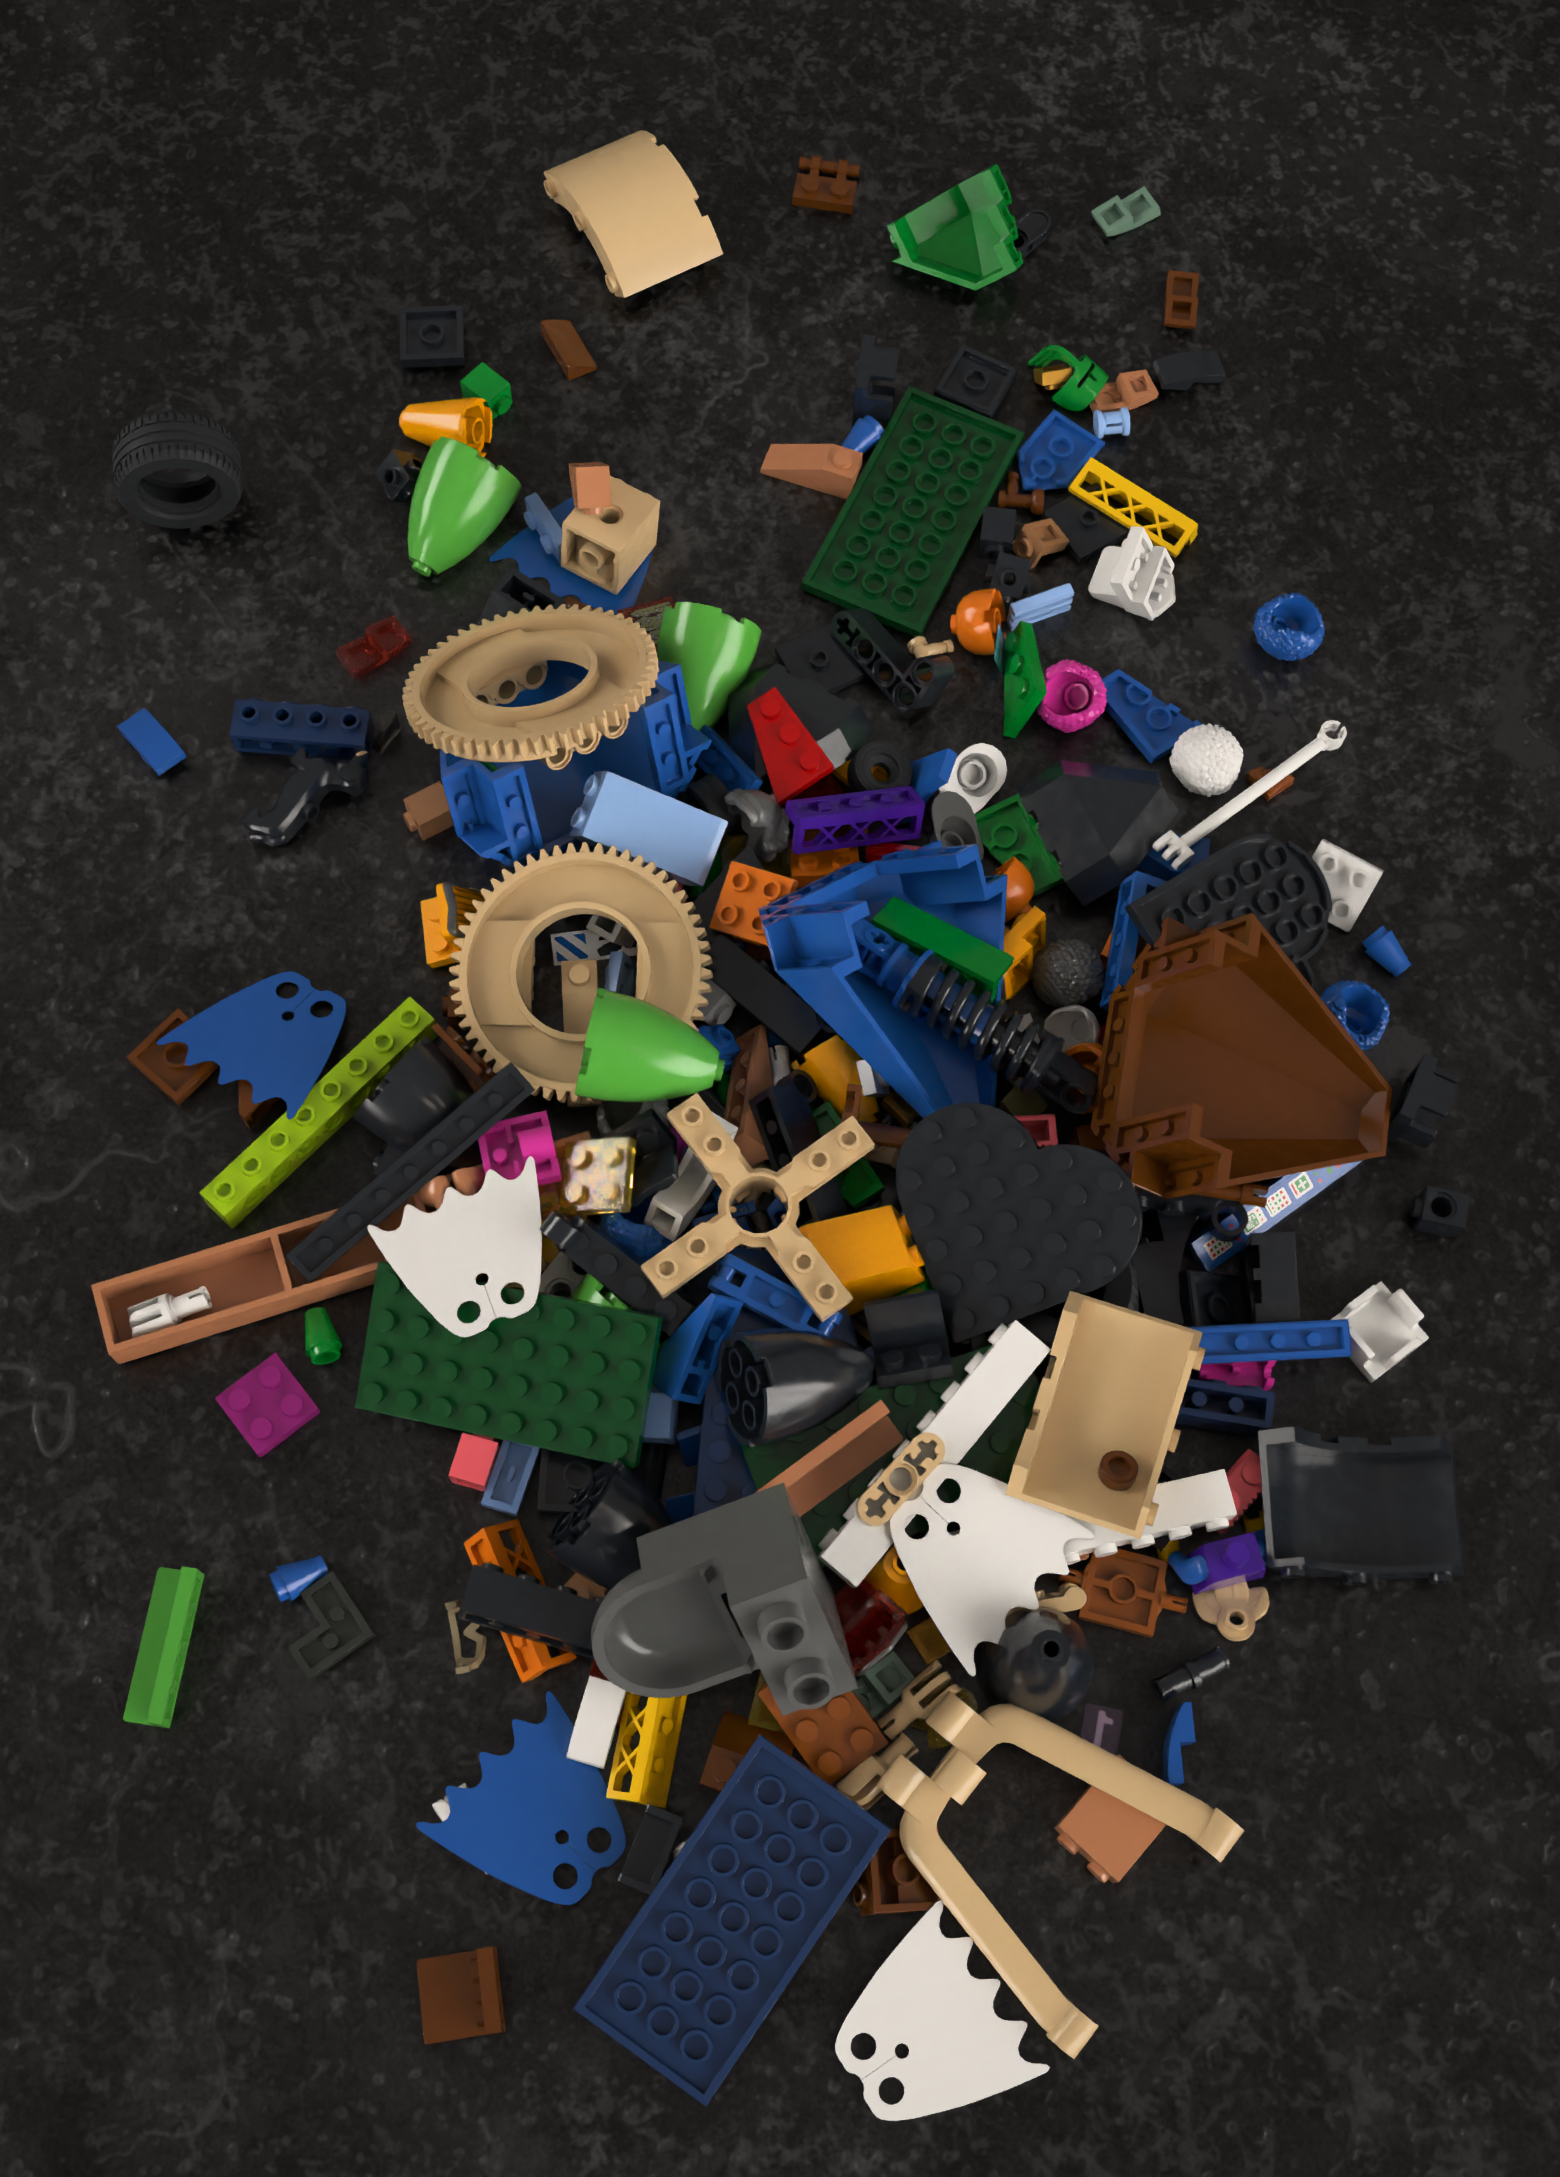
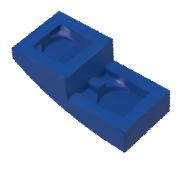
[117,708,187,776]
[1161,1702,1196,1786]

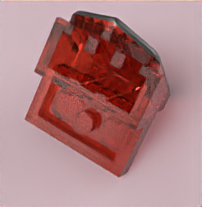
[834,1579,908,1676]

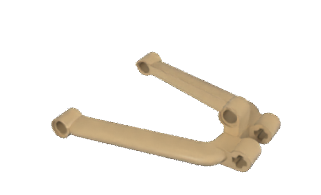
[876,1691,1245,2059]

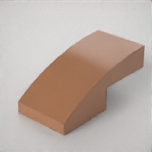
[1089,369,1159,414]

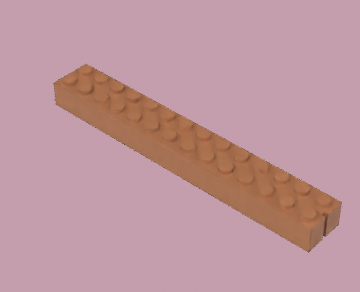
[91,1131,611,1364]

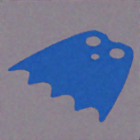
[489,497,653,619]
[157,972,346,1120]
[416,1691,626,1905]

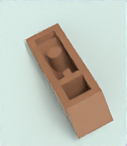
[760,444,863,500]

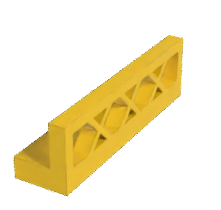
[1069,457,1198,558]
[606,1691,687,1809]

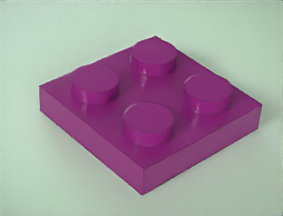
[215,1352,321,1458]

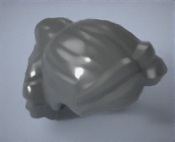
[724,788,790,862]

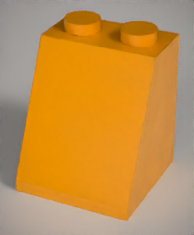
[798,1205,926,1316]

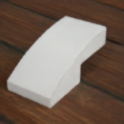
[566,1676,627,1769]

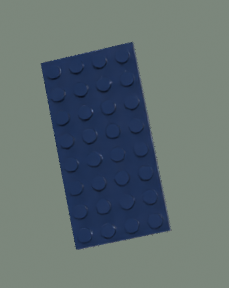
[573,1734,891,2106]

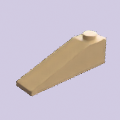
[561,959,602,1107]

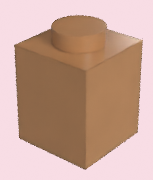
[402,781,454,841]

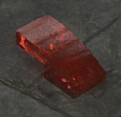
[336,615,412,680]

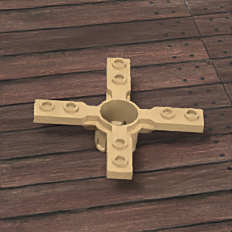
[641,1093,875,1322]

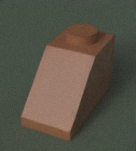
[569,462,611,515]

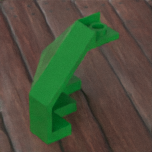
[886,164,1023,291]

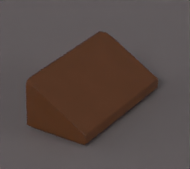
[540,320,597,381]

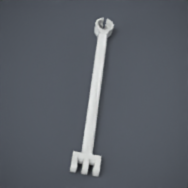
[1152,720,1347,871]

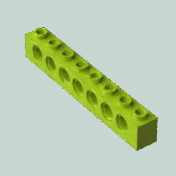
[199,997,438,1229]

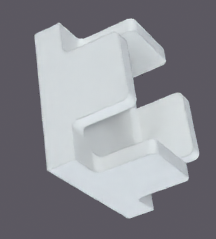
[1331,1281,1429,1383]

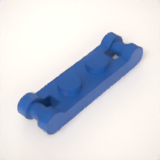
[707,1253,843,1336]

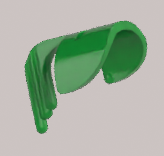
[1028,345,1109,411]

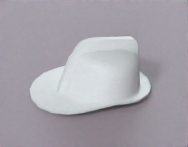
[939,743,1007,814]

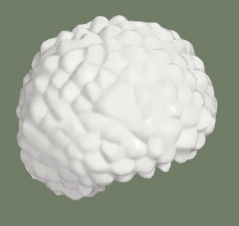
[1169,723,1243,797]

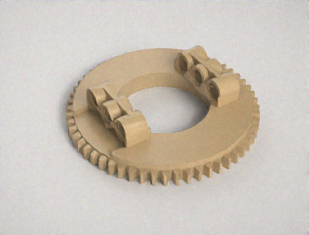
[402,604,659,770]
[449,842,713,1104]

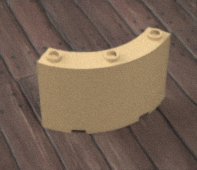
[544,130,723,298]
[1005,1291,1206,1539]

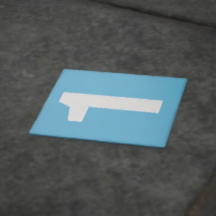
[994,625,1006,676]

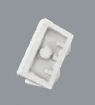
[1312,839,1384,932]

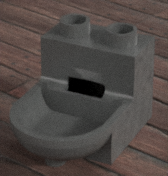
[591,1483,858,1716]

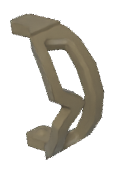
[445,1600,486,1674]

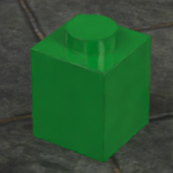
[460,362,513,421]

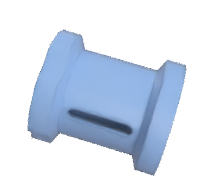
[1093,407,1130,439]

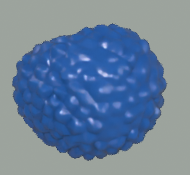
[1253,593,1325,661]
[1320,980,1390,1051]
[599,1196,673,1262]

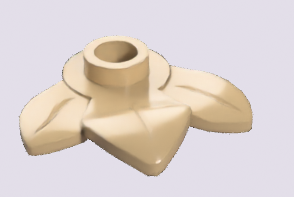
[1192,1582,1269,1641]

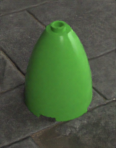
[407,437,522,577]
[657,602,762,731]
[575,988,725,1102]

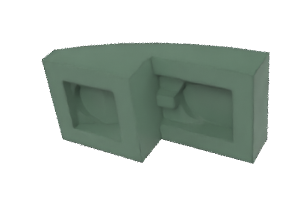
[1091,186,1161,237]
[853,1651,915,1719]

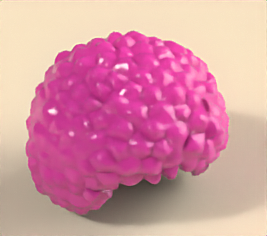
[1036,659,1107,733]

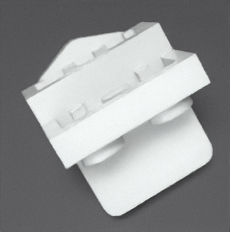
[1088,526,1176,621]

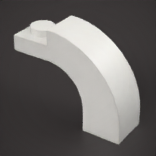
[643,1112,738,1242]

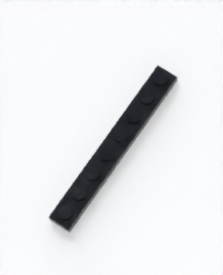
[285,1062,535,1283]

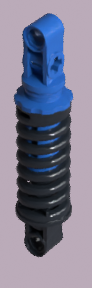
[851,918,1098,1114]

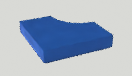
[896,748,957,826]

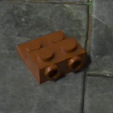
[852,1827,946,1916]

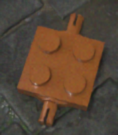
[1058,1548,1188,1638]

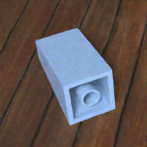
[570,771,728,886]

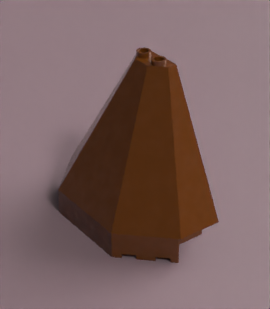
[1091,913,1392,1200]

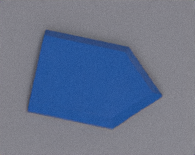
[1016,410,1105,492]

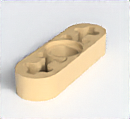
[856,1432,945,1526]

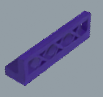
[785,786,925,854]

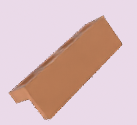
[755,1400,903,1518]

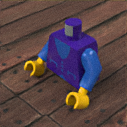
[1157,1511,1267,1595]

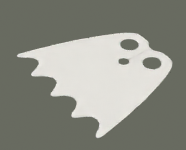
[367,1156,542,1337]
[890,1464,1094,1676]
[835,1900,1050,2121]

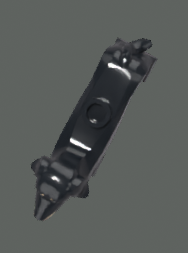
[242,747,371,846]

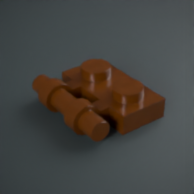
[792,155,860,214]

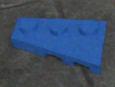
[1102,669,1202,764]

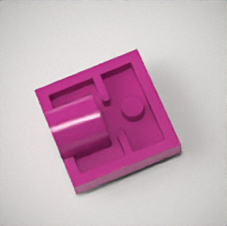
[478,1110,562,1186]

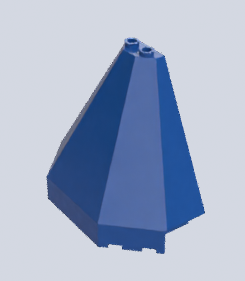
[440,660,712,868]
[758,840,1007,1119]

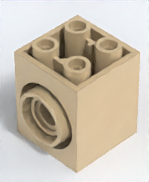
[561,476,660,595]

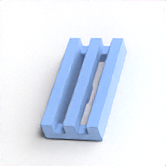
[1007,583,1075,631]

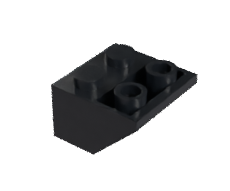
[477,567,565,626]

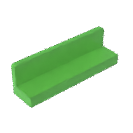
[123,1566,205,1729]

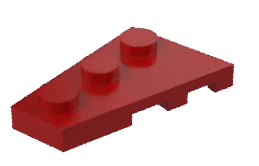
[747,687,834,806]

